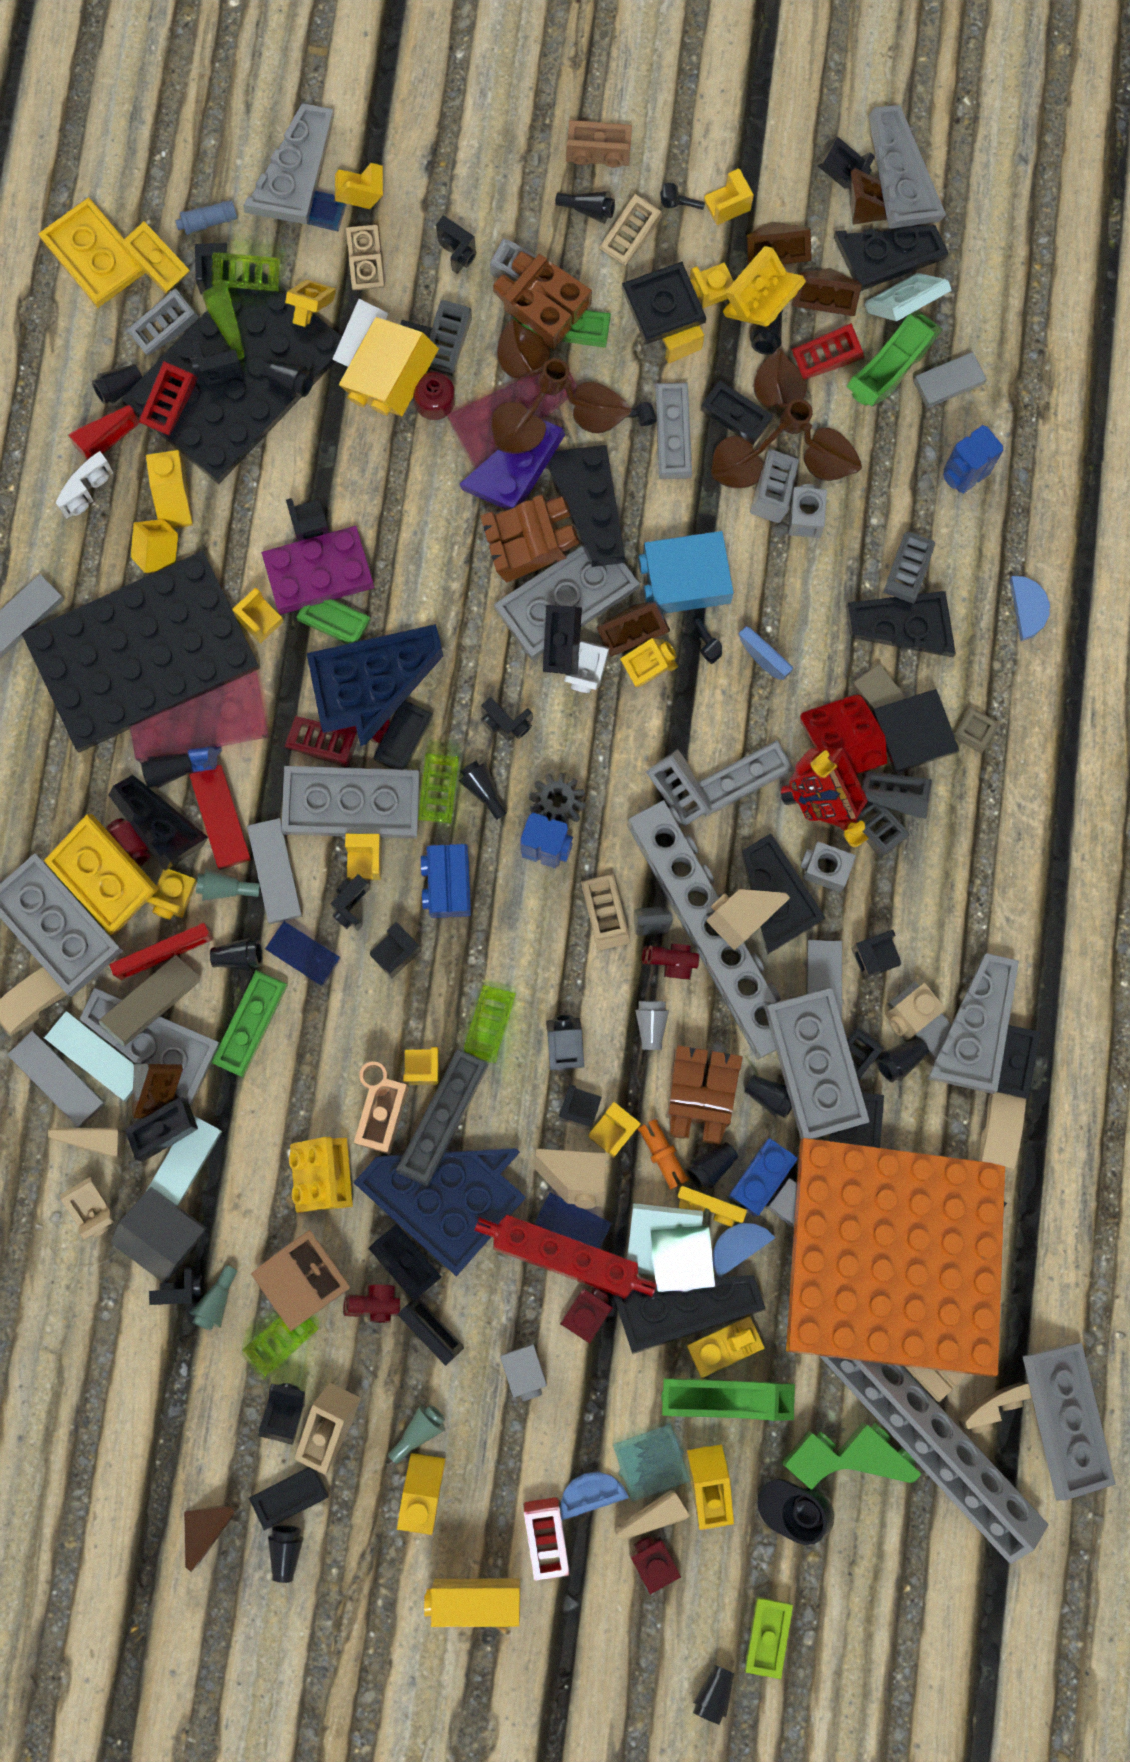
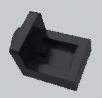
[817,137,875,189]
[481,697,533,742]
[330,874,371,931]
[259,1383,305,1445]

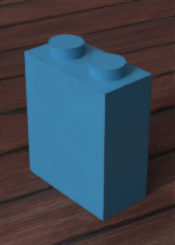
[638,531,734,614]

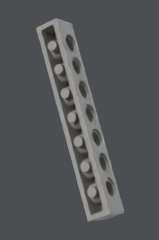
[627,800,781,1060]
[820,1356,1049,1564]

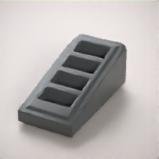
[428,300,472,376]
[883,532,935,604]
[862,771,932,819]
[856,801,910,859]
[634,907,673,936]

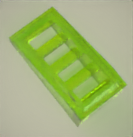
[211,252,280,291]
[202,282,244,359]
[418,753,460,824]
[464,985,516,1063]
[241,1317,319,1380]

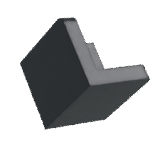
[195,243,232,295]
[286,498,329,541]
[370,922,421,979]
[851,930,901,979]
[559,1084,602,1130]

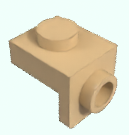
[885,982,946,1040]
[60,1177,114,1239]

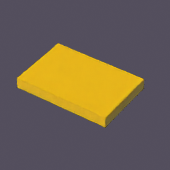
[38,197,145,308]
[44,814,159,936]

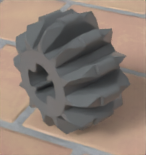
[529,773,586,828]

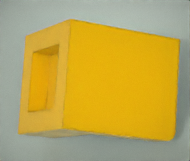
[335,163,383,209]
[704,168,754,225]
[662,325,705,364]
[131,519,178,573]
[232,588,284,644]
[345,834,382,880]
[403,1047,440,1085]
[588,1102,641,1158]

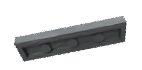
[396,1049,489,1187]

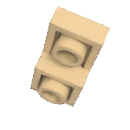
[346,225,384,291]
[0,967,67,1036]
[979,1092,1026,1171]
[959,1382,1032,1434]

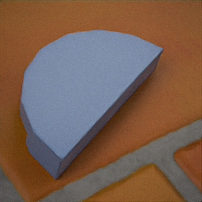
[1009,576,1050,642]
[738,626,793,680]
[713,1223,776,1278]
[560,1472,629,1520]

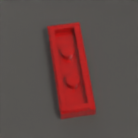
[189,764,251,870]
[109,923,214,980]

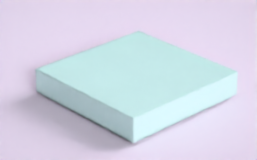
[865,273,952,321]
[627,1203,703,1280]

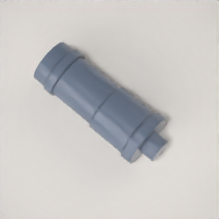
[175,200,237,235]

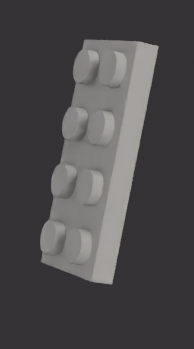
[494,546,640,660]
[281,766,419,839]
[0,853,123,997]
[764,988,870,1139]
[1023,1342,1116,1501]

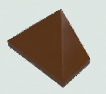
[851,168,887,225]
[746,222,811,265]
[792,268,862,317]
[596,601,670,657]
[132,1064,183,1118]
[184,1503,239,1572]

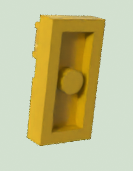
[120,221,190,294]
[285,279,336,327]
[676,1186,747,1227]
[686,1316,765,1378]

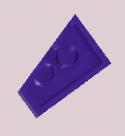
[459,419,565,510]

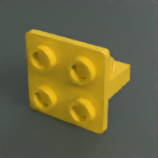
[723,246,806,327]
[289,1137,353,1213]

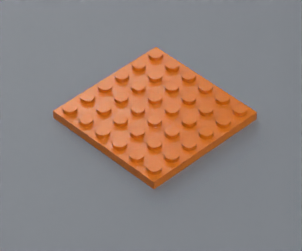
[786,1138,1005,1377]

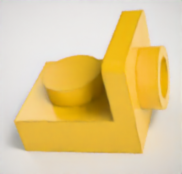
[689,262,734,309]
[620,638,678,687]
[147,869,197,920]

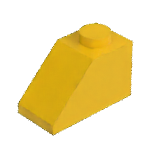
[146,450,193,529]
[687,1444,734,1530]
[397,1453,446,1535]

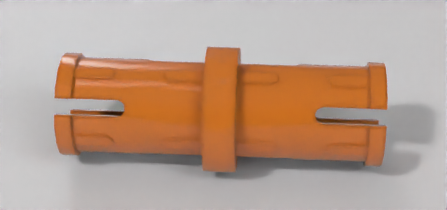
[637,1118,690,1190]

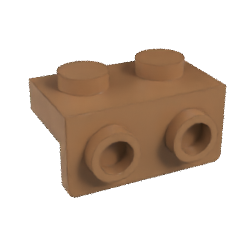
[566,120,632,168]

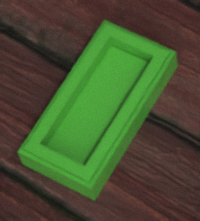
[296,599,371,644]

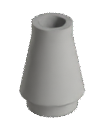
[635,1001,669,1050]

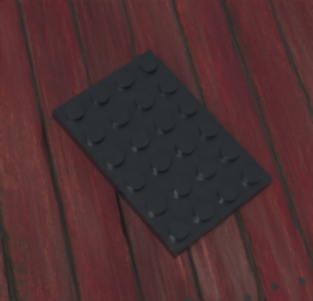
[121,263,342,485]
[22,551,260,753]

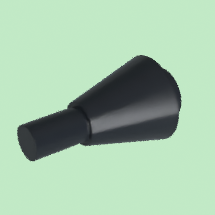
[555,191,615,224]
[458,760,507,820]

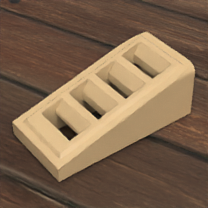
[599,194,662,267]
[581,874,630,951]
[48,1128,125,1158]
[615,1490,691,1540]

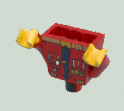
[781,748,869,848]

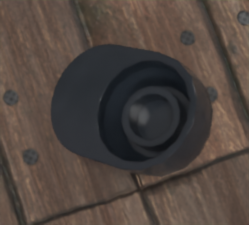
[758,1479,835,1545]

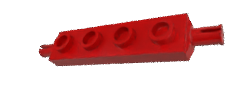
[474,1214,657,1299]

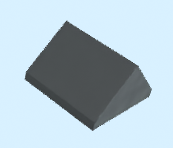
[111,1187,207,1283]

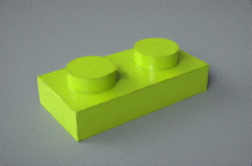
[744,1596,793,1679]

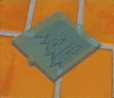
[613,1424,690,1502]

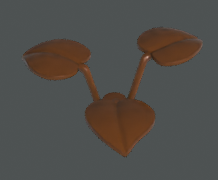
[490,319,632,454]
[711,349,862,489]

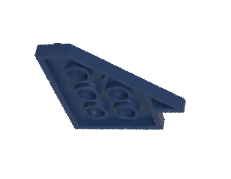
[306,624,443,746]
[353,1148,526,1277]

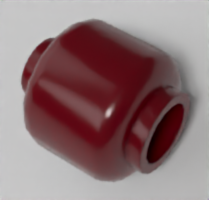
[413,371,455,420]
[106,818,151,867]

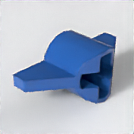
[188,746,222,772]

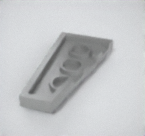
[243,103,334,224]
[869,105,946,229]
[927,953,1019,1094]
[80,988,220,1106]

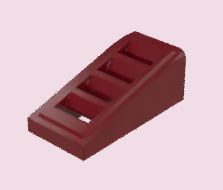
[284,716,359,768]

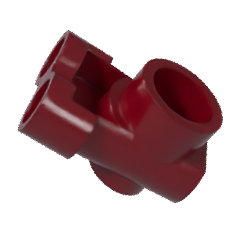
[642,943,699,980]
[343,1284,400,1323]

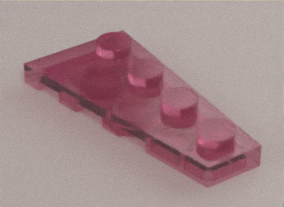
[448,359,578,469]
[130,671,269,762]

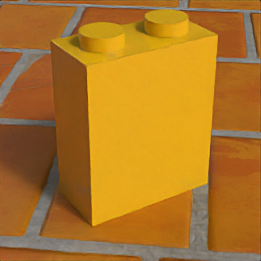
[339,317,439,417]
[424,1578,520,1627]

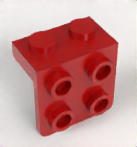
[800,695,887,774]

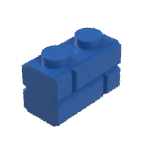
[943,425,1003,494]
[520,812,573,869]
[421,844,471,918]
[727,1138,798,1217]

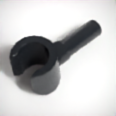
[660,183,705,210]
[626,402,657,426]
[693,618,722,664]

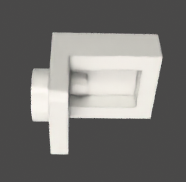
[564,640,610,693]

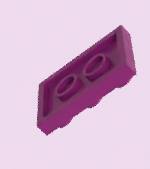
[261,526,374,615]

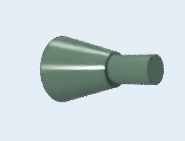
[196,868,260,901]
[189,1265,238,1331]
[388,1405,445,1464]

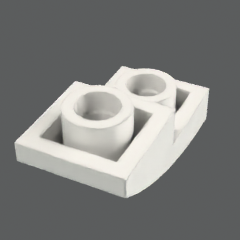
[333,299,388,367]
[56,451,113,519]

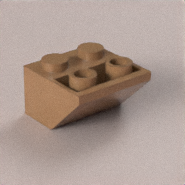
[251,1230,350,1332]

